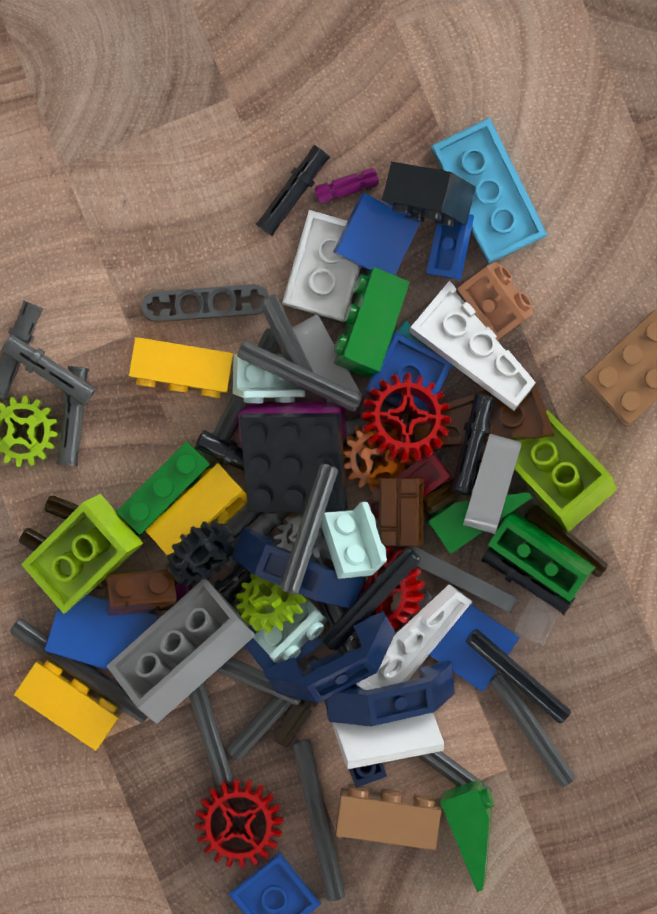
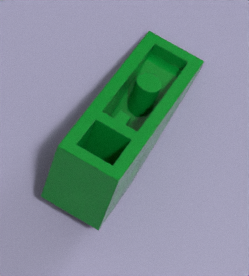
[427,492,532,554]
[440,779,495,892]

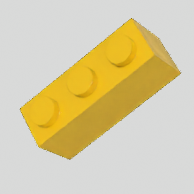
[129,337,234,399]
[145,463,248,555]
[14,659,121,751]

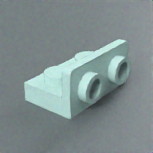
[233,354,305,403]
[321,502,387,579]
[253,599,328,663]

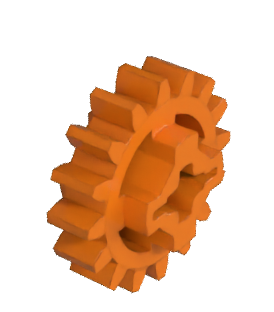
[343,421,413,491]

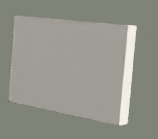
[282,210,361,323]
[331,713,444,769]

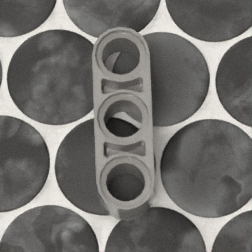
[292,314,363,402]
[463,434,522,534]

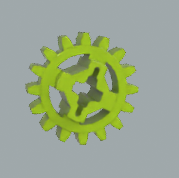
[0,396,59,467]
[236,573,308,633]

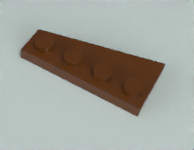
[407,373,554,448]

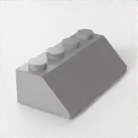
[107,579,256,724]

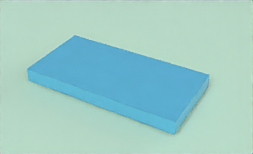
[430,117,547,265]

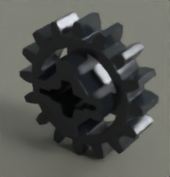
[166,520,235,586]

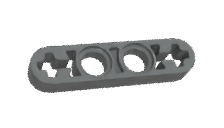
[142,284,269,322]
[400,546,518,613]

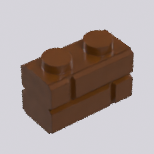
[373,477,424,546]
[104,569,176,616]

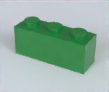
[333,267,410,378]
[116,441,212,535]
[488,511,596,602]

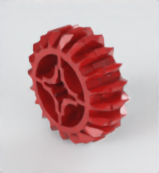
[360,373,451,463]
[359,546,425,630]
[194,778,284,869]

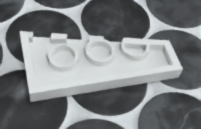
[409,281,536,411]
[356,584,473,690]

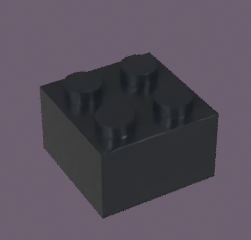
[382,161,476,228]

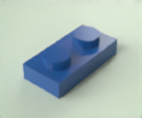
[426,214,474,280]

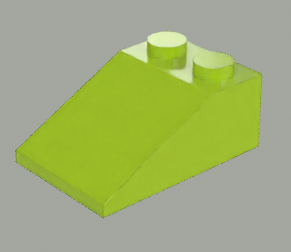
[514,410,617,532]
[21,494,143,614]

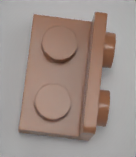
[457,261,534,340]

